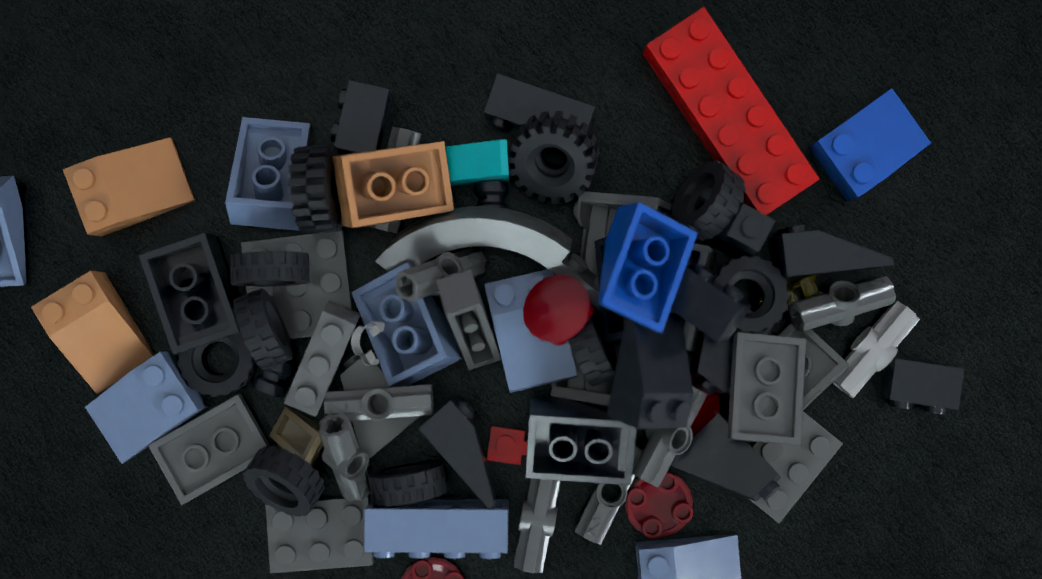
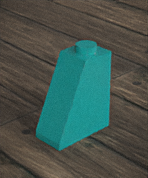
[445,139,510,186]

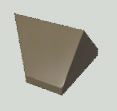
[269,406,324,467]

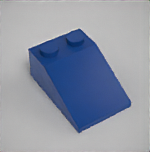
[808,88,931,202]
[598,202,698,333]

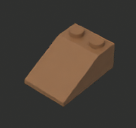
[63,137,196,237]
[332,141,454,228]
[31,271,155,394]

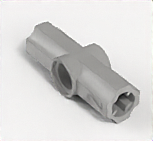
[832,301,920,398]

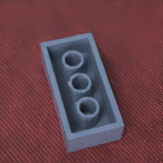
[364,499,509,559]

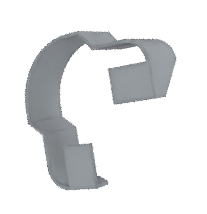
[351,321,385,365]

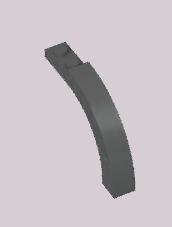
[375,206,601,311]

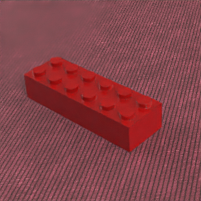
[642,7,820,215]

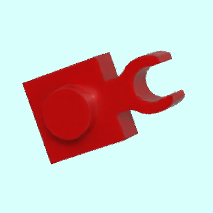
[487,425,528,465]

